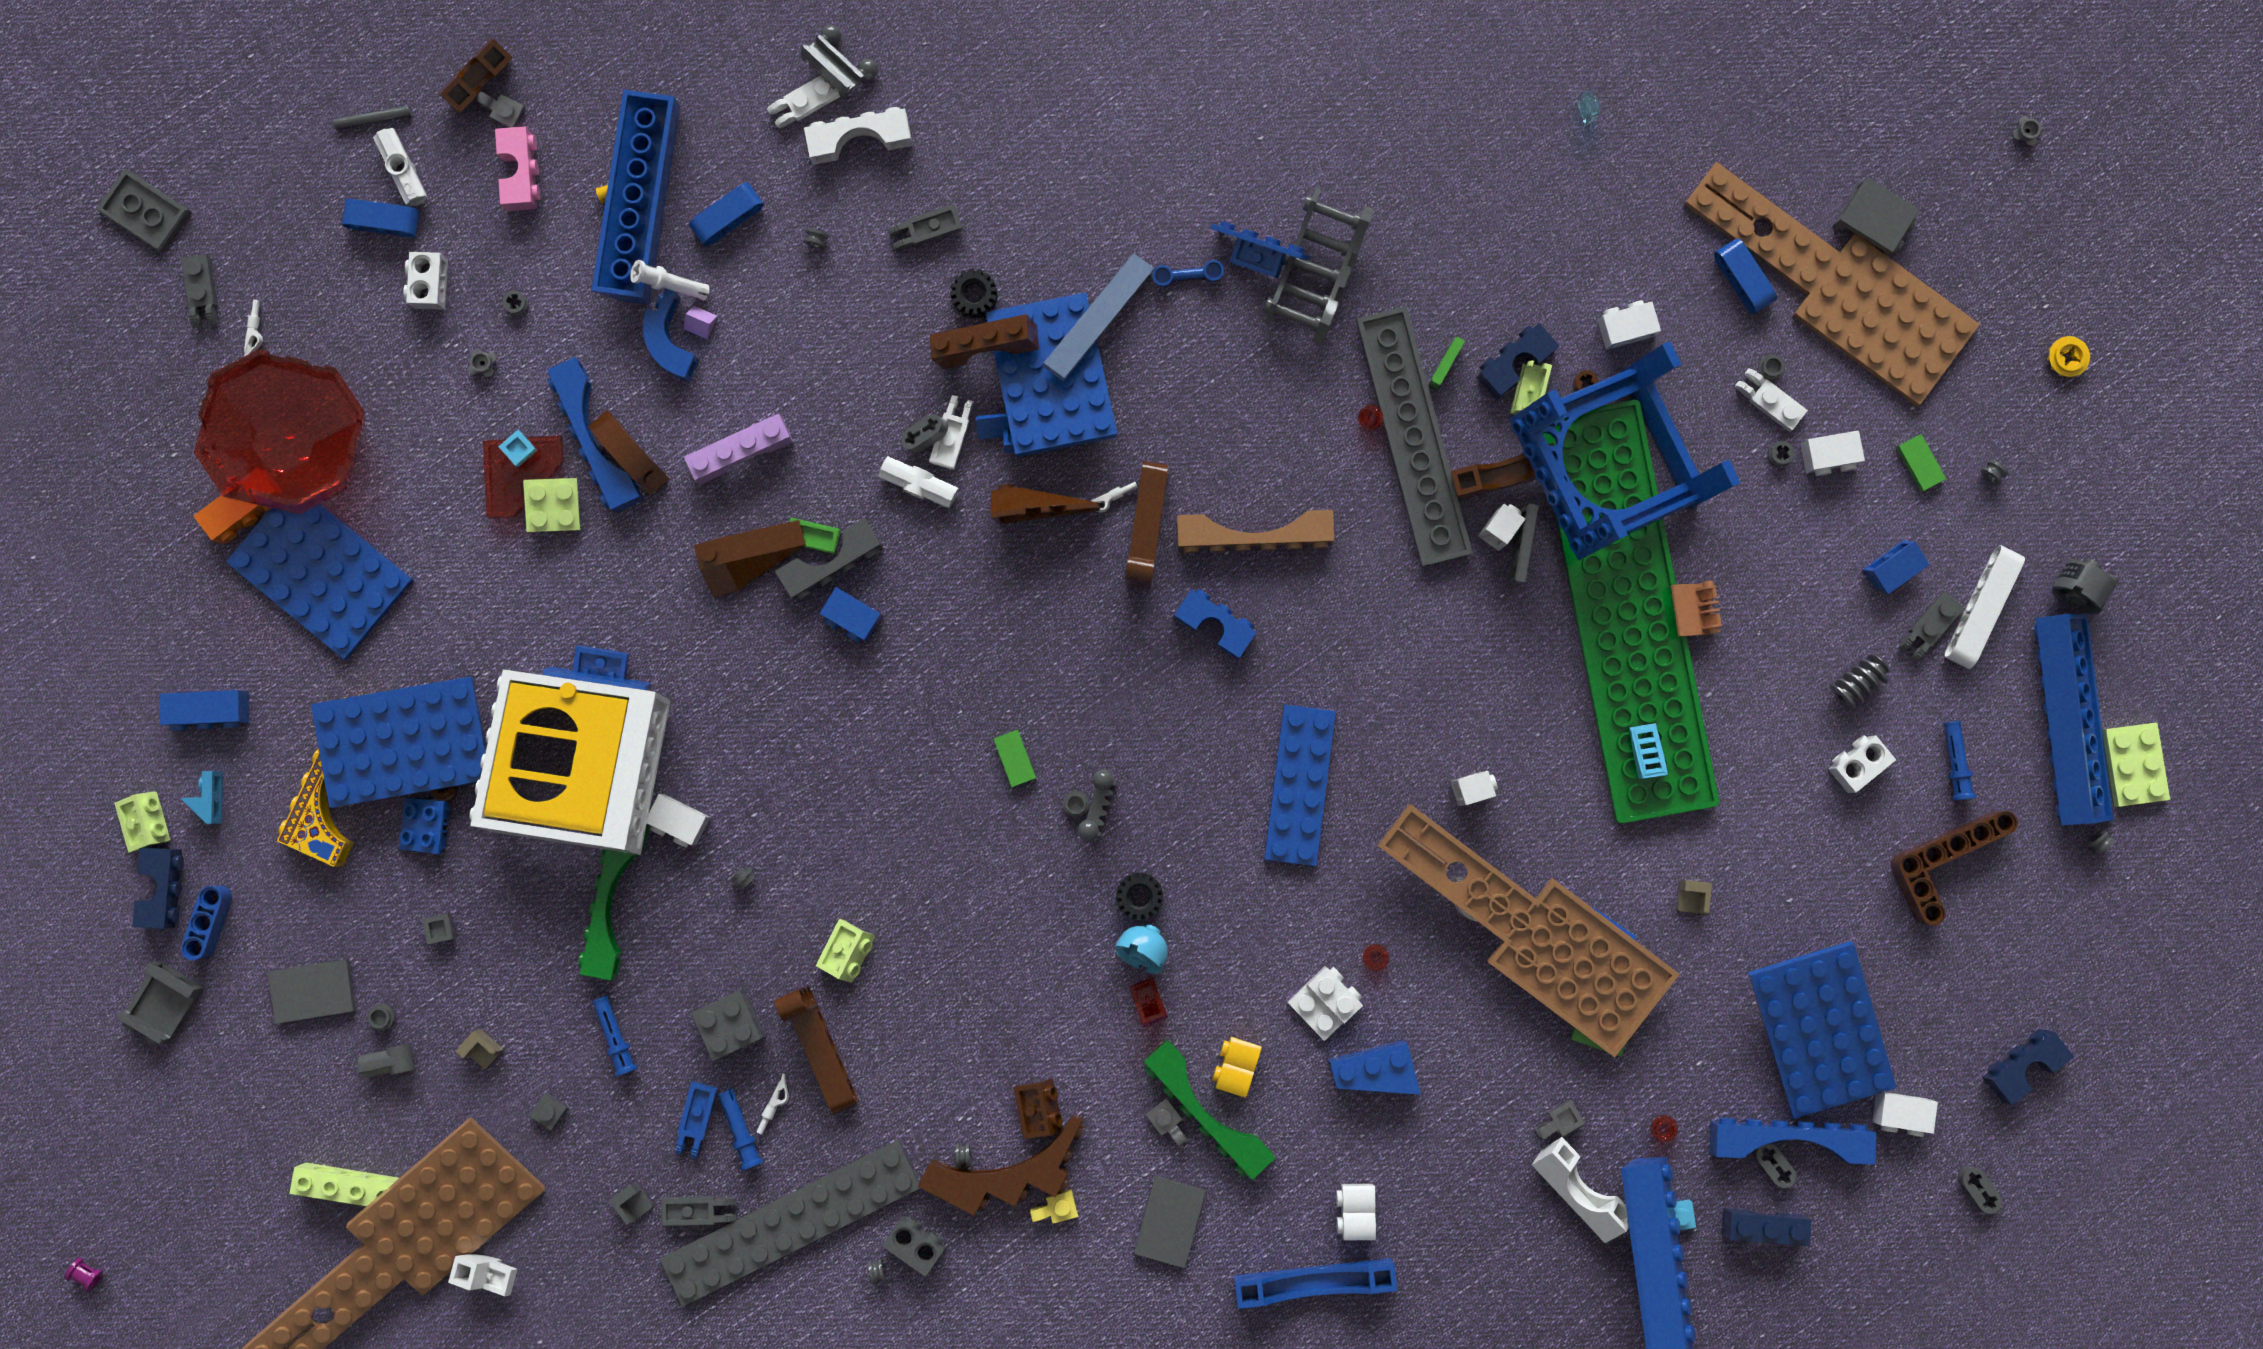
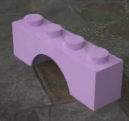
[684,413,794,485]

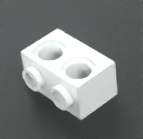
[403,252,448,310]
[1828,735,1896,793]
[1450,771,1498,806]

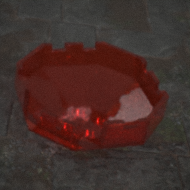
[194,349,366,514]

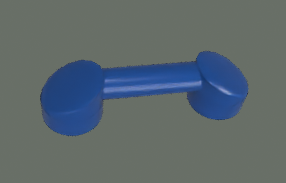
[1152,260,1224,287]

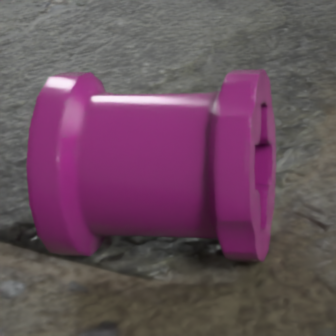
[64,1258,103,1292]

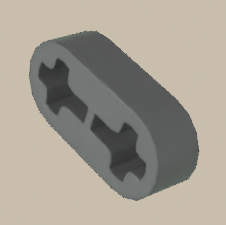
[901,414,948,453]
[1753,1143,1796,1188]
[1958,1166,2002,1214]

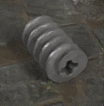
[1829,653,1889,709]

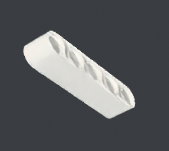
[1944,545,2025,669]

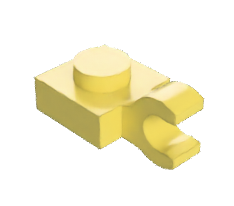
[1030,1190,1078,1224]

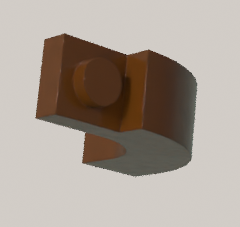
[588,409,670,496]

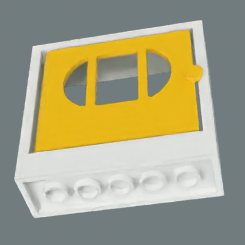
[470,670,671,855]

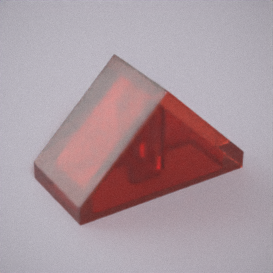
[1129,977,1168,1027]

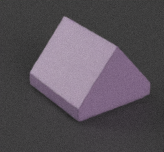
[684,306,718,340]

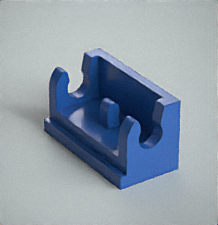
[1862,540,1930,594]

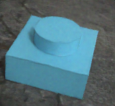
[498,430,537,467]
[1674,1200,1696,1230]

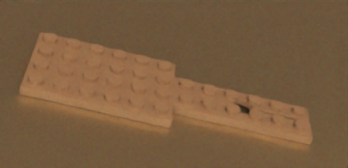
[1684,162,1980,407]
[1378,803,1680,1058]
[242,1117,545,1349]

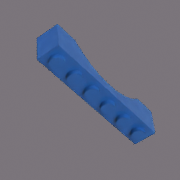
[547,357,644,513]
[1710,1117,1876,1165]
[1234,1258,1398,1309]

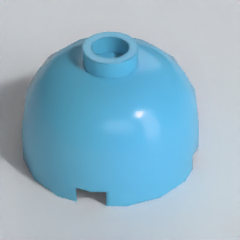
[1114,925,1168,974]

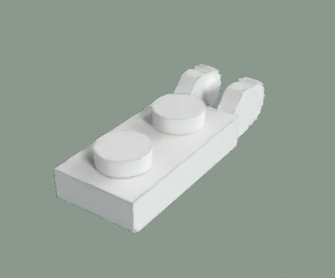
[767,74,840,128]
[1735,368,1808,432]
[929,395,974,470]

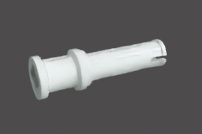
[630,260,709,300]

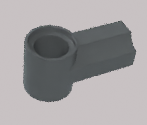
[357,1043,415,1079]

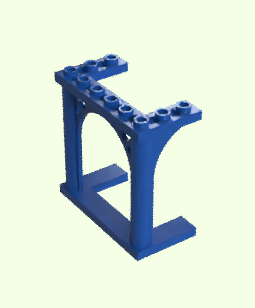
[1509,341,1741,560]

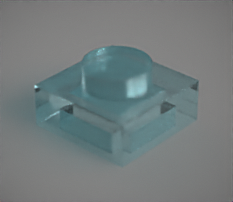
[1577,90,1601,125]

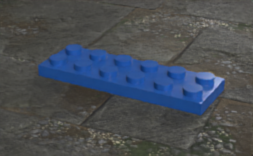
[1264,704,1336,866]

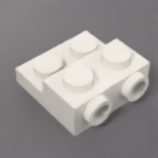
[1288,966,1363,1041]

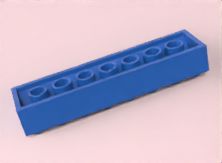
[591,89,680,305]
[2034,614,2113,826]
[1621,1157,1696,1349]

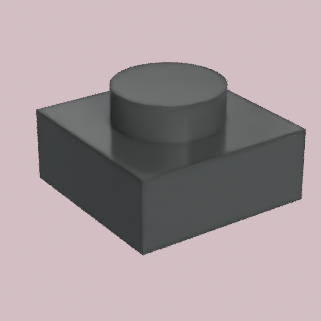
[422,913,456,945]
[529,1093,568,1131]

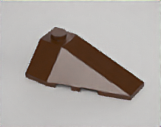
[990,484,1100,524]
[693,520,806,598]

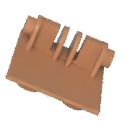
[1671,581,1723,637]

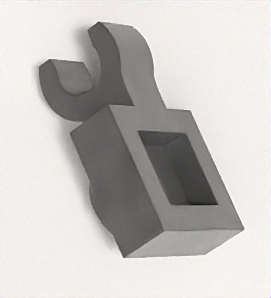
[475,92,526,128]
[1146,1098,1187,1146]
[1534,1099,1585,1139]

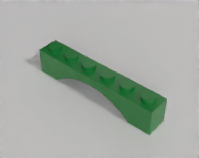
[578,825,649,981]
[1144,1038,1275,1180]

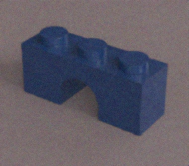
[1477,323,1560,400]
[132,848,184,929]
[1983,1029,2074,1105]
[1722,1208,1811,1247]

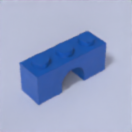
[1174,589,1256,660]

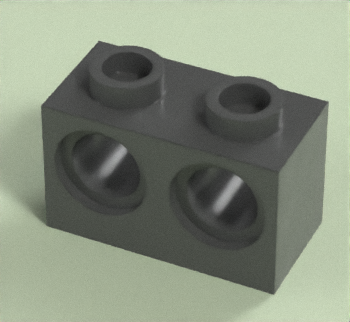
[882,1216,946,1277]

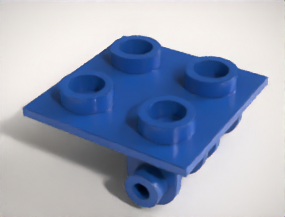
[399,797,451,854]

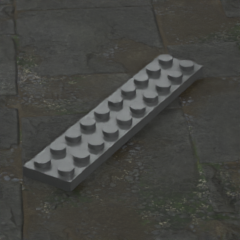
[1356,306,1473,567]
[660,1139,920,1307]

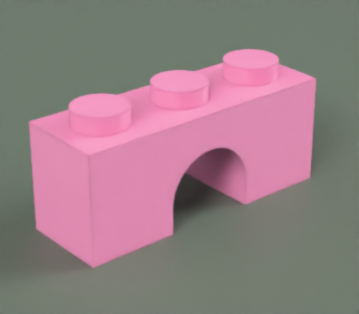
[495,126,541,211]

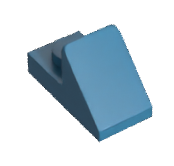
[181,771,223,824]

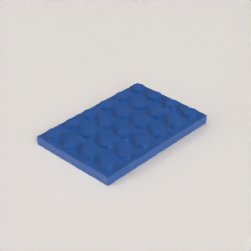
[986,292,1118,458]
[226,482,414,660]
[311,676,486,808]
[1748,941,1897,1119]

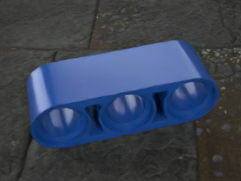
[689,182,764,247]
[341,199,420,237]
[1714,238,1777,314]
[181,885,232,960]

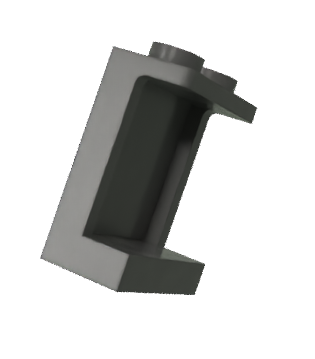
[1832,177,1920,256]
[116,961,205,1045]

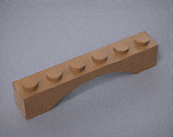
[1177,510,1334,553]

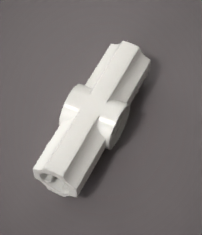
[373,128,428,207]
[878,456,959,509]

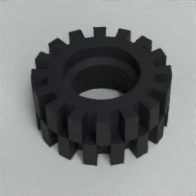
[950,268,998,319]
[1116,873,1163,920]

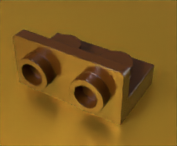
[1013,1079,1063,1139]

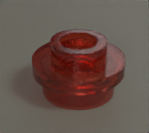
[1358,405,1383,431]
[1363,944,1389,971]
[1651,1115,1678,1142]

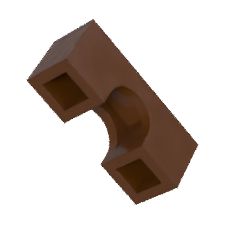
[437,38,513,113]

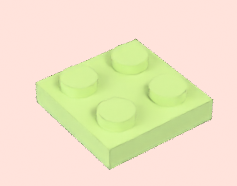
[523,478,580,532]

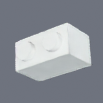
[1597,300,1661,350]
[1800,431,1865,476]
[1478,504,1525,551]
[647,794,710,848]
[1872,1092,1938,1137]

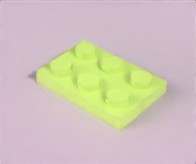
[2102,723,2170,807]

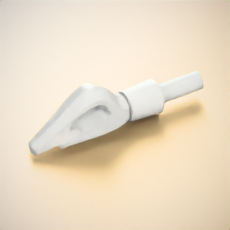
[243,300,263,361]
[1091,482,1138,512]
[757,1074,789,1134]

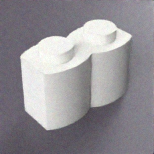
[1336,1184,1376,1240]

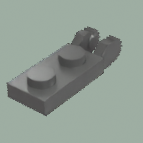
[888,204,963,251]
[181,254,218,328]
[1898,591,1964,661]
[661,1196,736,1226]

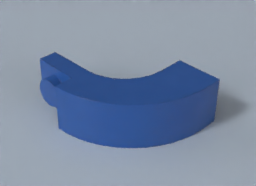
[643,289,699,383]

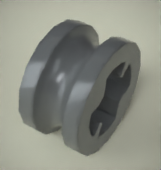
[803,228,829,249]
[502,290,529,316]
[1768,441,1794,466]
[1981,460,2008,485]
[2086,830,2115,855]
[956,1143,971,1168]
[868,1258,887,1285]

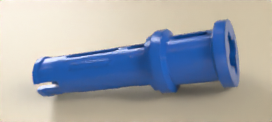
[1943,721,1977,801]
[592,996,638,1077]
[718,1089,764,1171]

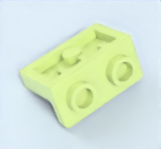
[114,791,170,853]
[816,919,875,983]

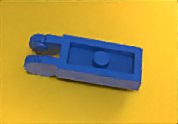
[675,1081,718,1159]

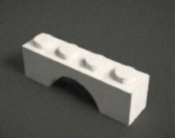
[804,107,913,165]
[1532,1137,1629,1243]

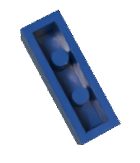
[160,690,249,731]

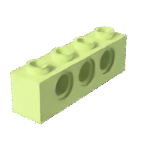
[289,1162,399,1206]

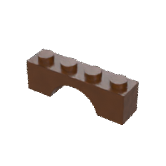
[930,314,1039,369]
[1451,443,1554,501]

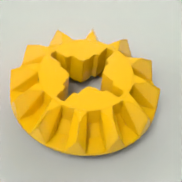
[2047,336,2090,378]

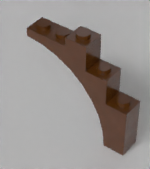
[918,1113,1085,1216]

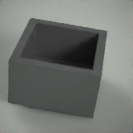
[691,988,766,1061]

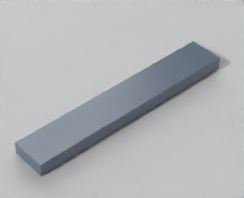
[1043,253,1154,382]

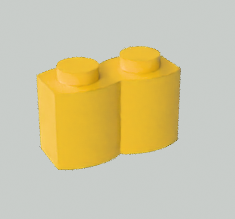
[1212,1036,1262,1098]

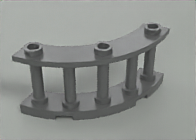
[1263,188,1375,345]

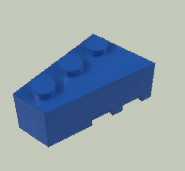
[1328,1040,1421,1095]

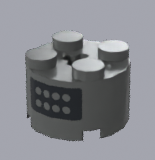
[2051,558,2119,615]

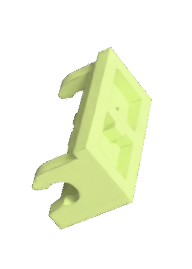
[1510,361,1552,415]

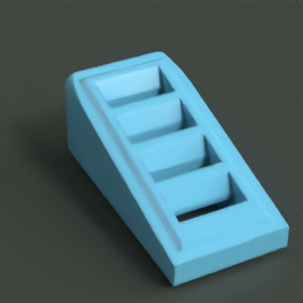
[1629,723,1668,779]

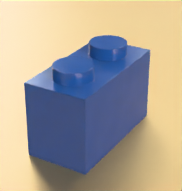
[820,587,883,643]

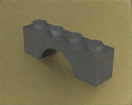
[775,518,883,601]

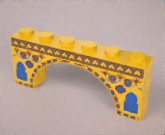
[277,697,354,867]

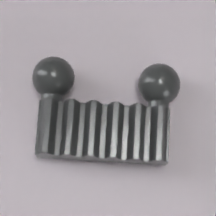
[800,25,878,96]
[1078,769,1116,841]

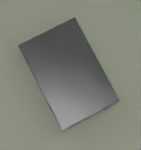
[96,168,192,253]
[1506,504,1539,588]
[268,959,356,1024]
[1134,1175,1206,1268]

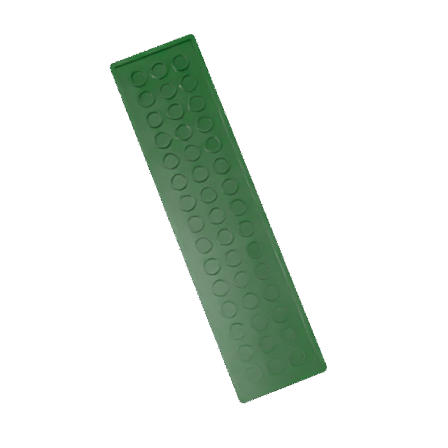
[1543,400,1719,823]

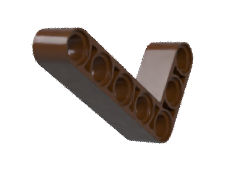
[1125,461,1168,589]
[1891,811,2018,926]
[774,985,858,1114]

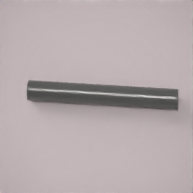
[333,106,412,129]

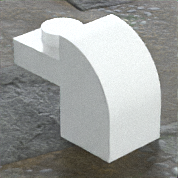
[448,1254,517,1296]

